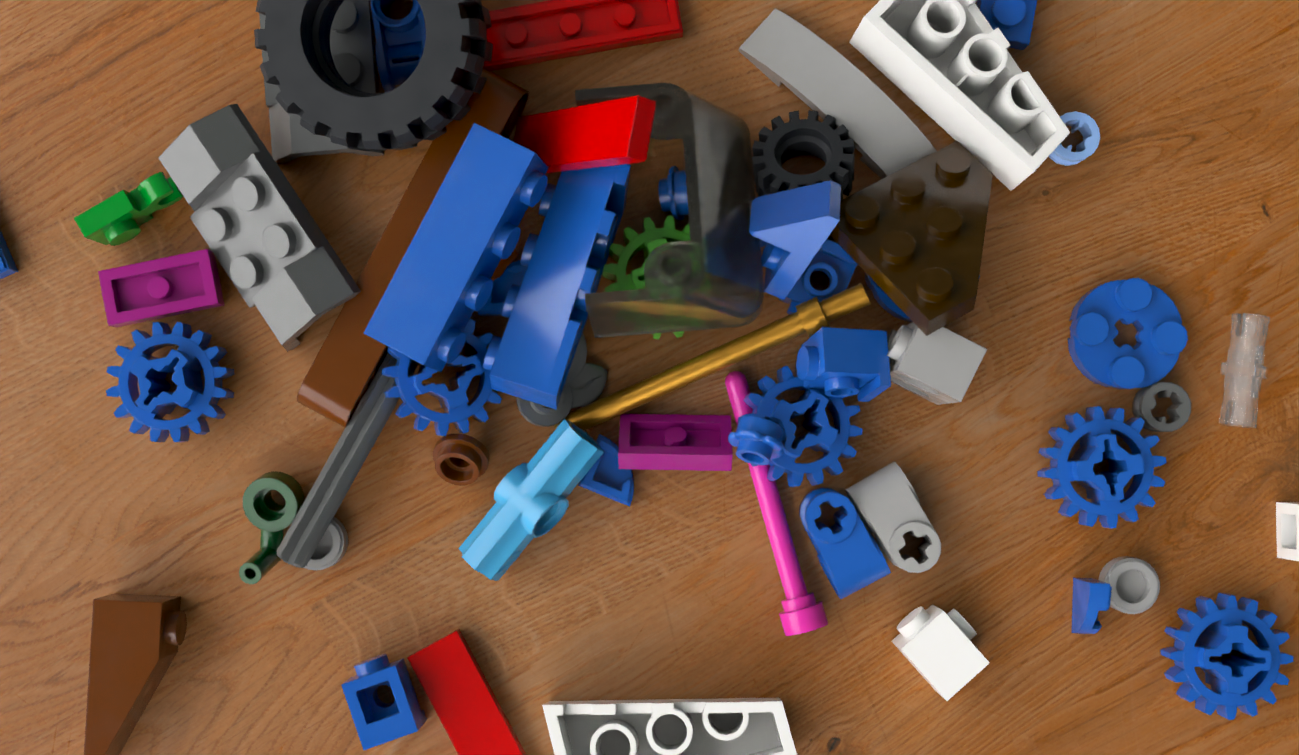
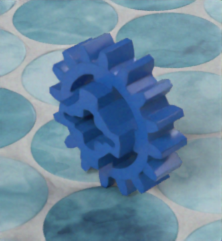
[381,319,502,436]
[106,322,235,442]
[738,366,863,487]
[1037,406,1167,529]
[1160,593,1293,720]

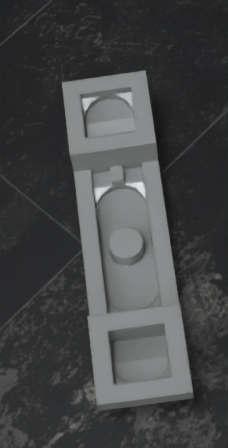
[738,8,937,179]

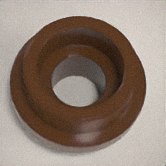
[433,434,489,486]

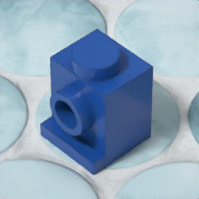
[778,239,858,314]
[796,327,891,402]
[341,654,427,750]

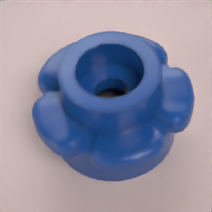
[658,166,700,220]
[728,416,784,465]

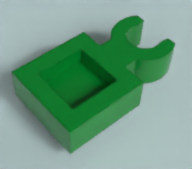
[74,172,184,246]

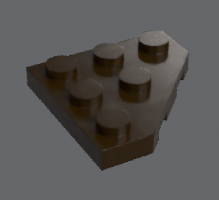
[830,141,993,336]

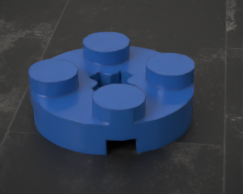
[1067,278,1188,390]

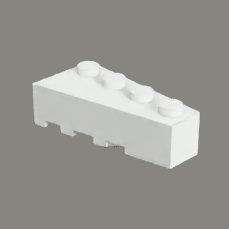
[849,0,1070,191]
[542,698,797,755]

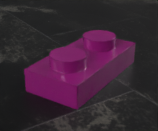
[98,249,225,328]
[618,414,733,471]

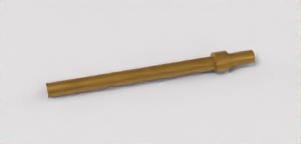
[554,283,871,431]

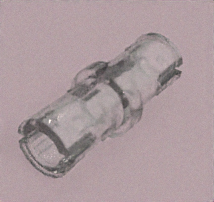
[1218,313,1270,428]

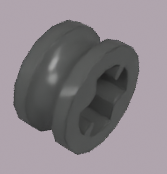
[1132,382,1191,432]

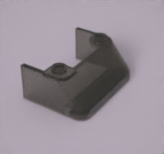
[575,83,764,338]

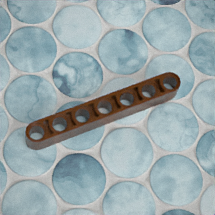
[297,68,529,428]

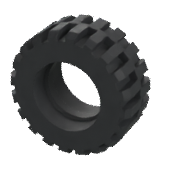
[254,0,493,151]

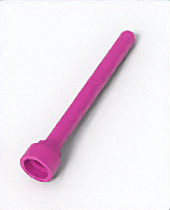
[725,371,828,636]

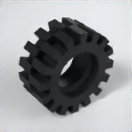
[752,110,855,200]

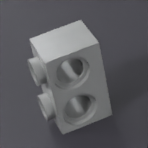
[887,322,987,405]

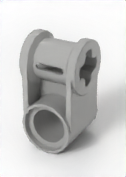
[846,461,941,573]

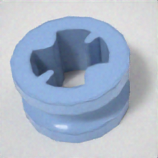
[1048,111,1100,166]

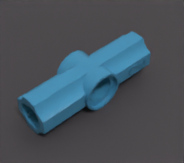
[459,419,604,581]

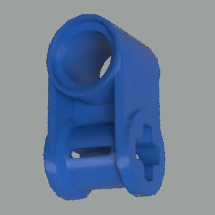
[370,0,426,92]
[799,487,891,600]

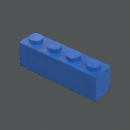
[364,123,549,372]
[483,164,631,410]

